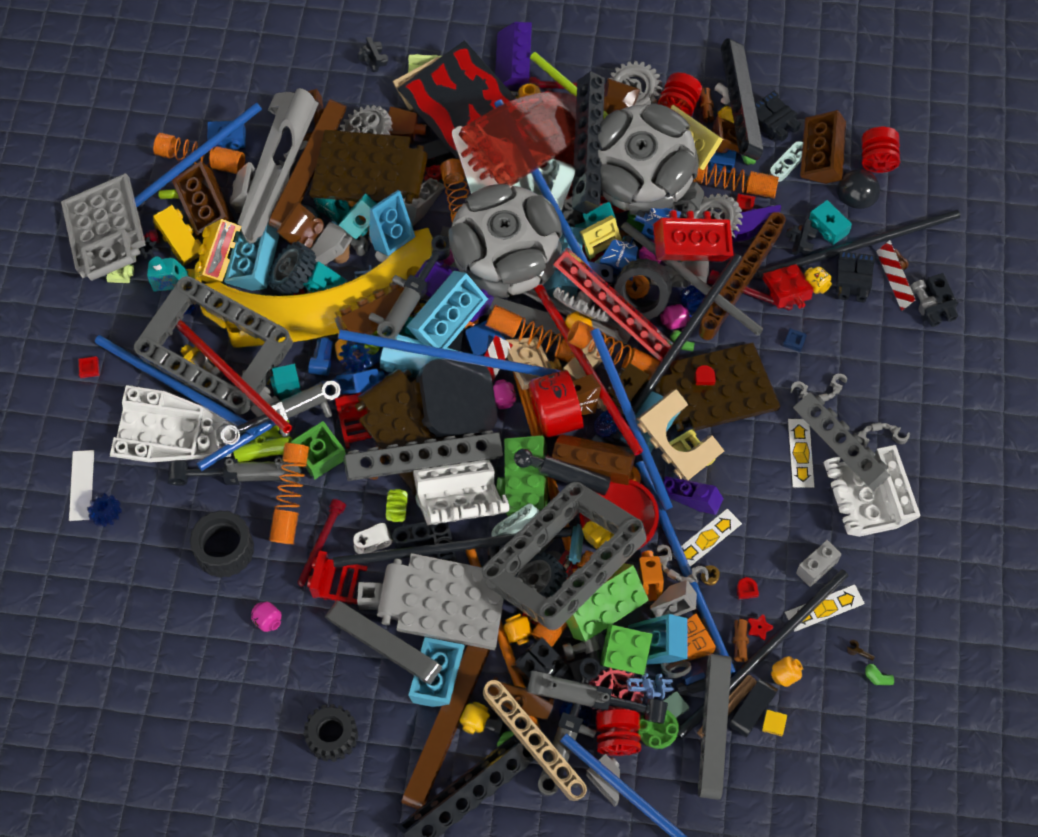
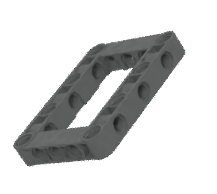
[134,276,293,415]
[482,482,646,630]

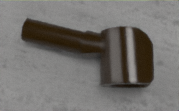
[847,640,875,661]

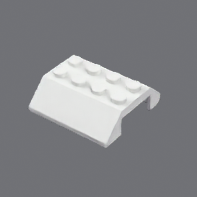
[824,445,921,537]
[413,460,509,525]

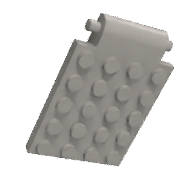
[61,173,146,281]
[377,553,504,650]

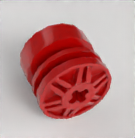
[658,72,702,117]
[861,126,900,173]
[596,709,641,756]

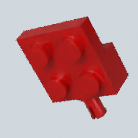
[763,264,813,309]

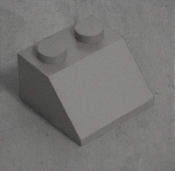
[230,162,256,213]

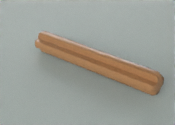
[697,675,757,738]

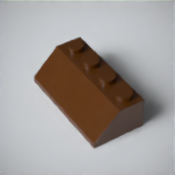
[800,110,846,184]
[172,161,236,237]
[335,282,422,335]
[552,434,636,485]

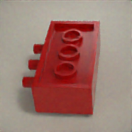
[653,210,733,261]

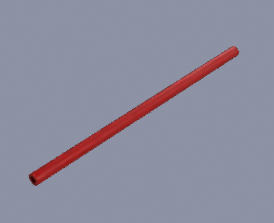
[534,285,643,455]
[175,320,292,433]

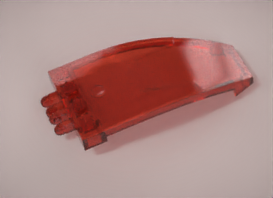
[459,92,576,187]

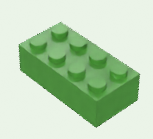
[504,435,548,517]
[566,563,649,642]

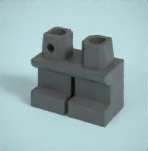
[671,182,704,218]

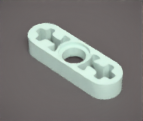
[769,142,803,182]
[491,504,539,537]

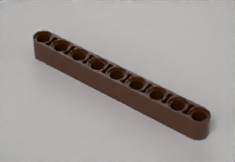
[268,99,347,229]
[698,212,786,340]
[401,645,490,810]

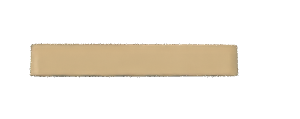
[483,680,587,801]

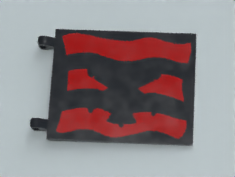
[397,40,527,160]

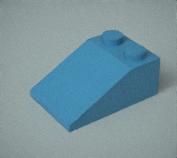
[369,190,415,256]
[628,614,688,664]

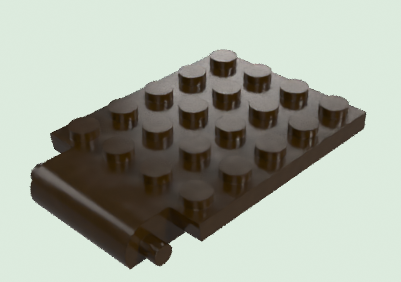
[310,130,428,204]
[654,343,781,432]
[355,369,466,497]

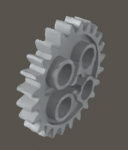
[340,105,393,135]

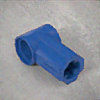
[309,338,334,376]

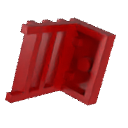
[335,391,371,449]
[307,551,368,604]

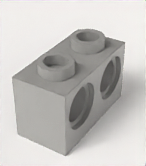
[796,540,841,587]

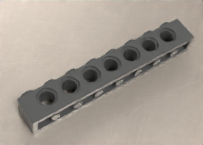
[343,431,503,481]

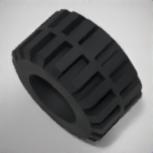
[304,704,358,762]

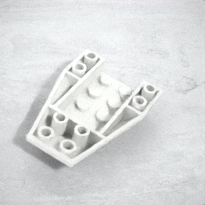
[110,385,237,462]

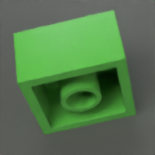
[291,421,346,480]
[600,624,653,675]

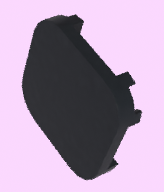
[416,359,497,438]

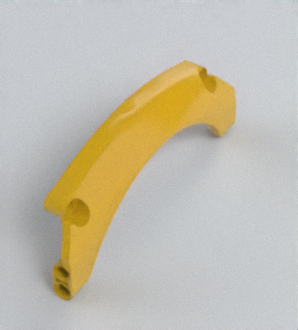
[201,228,433,348]

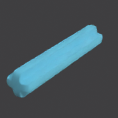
[569,524,584,565]

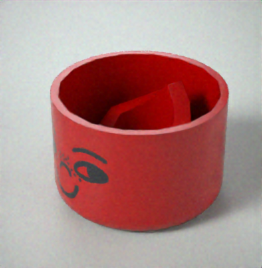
[528,370,583,438]

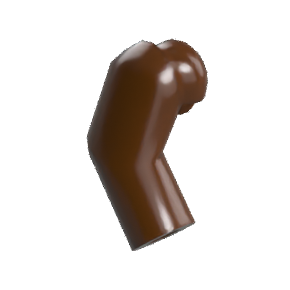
[894,249,909,270]

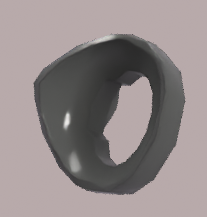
[661,661,691,678]

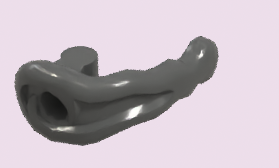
[350,235,368,256]

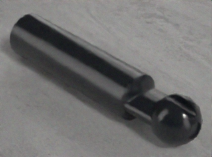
[514,448,611,496]

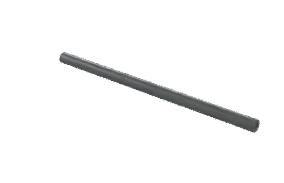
[621,222,763,336]

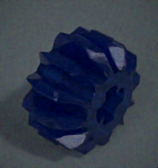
[680,285,705,317]
[339,341,372,372]
[87,493,122,527]

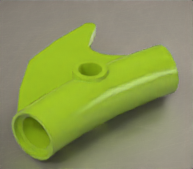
[233,420,292,462]

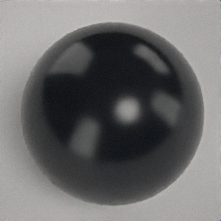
[837,169,880,209]

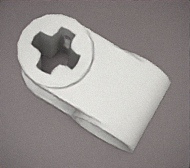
[353,523,393,554]

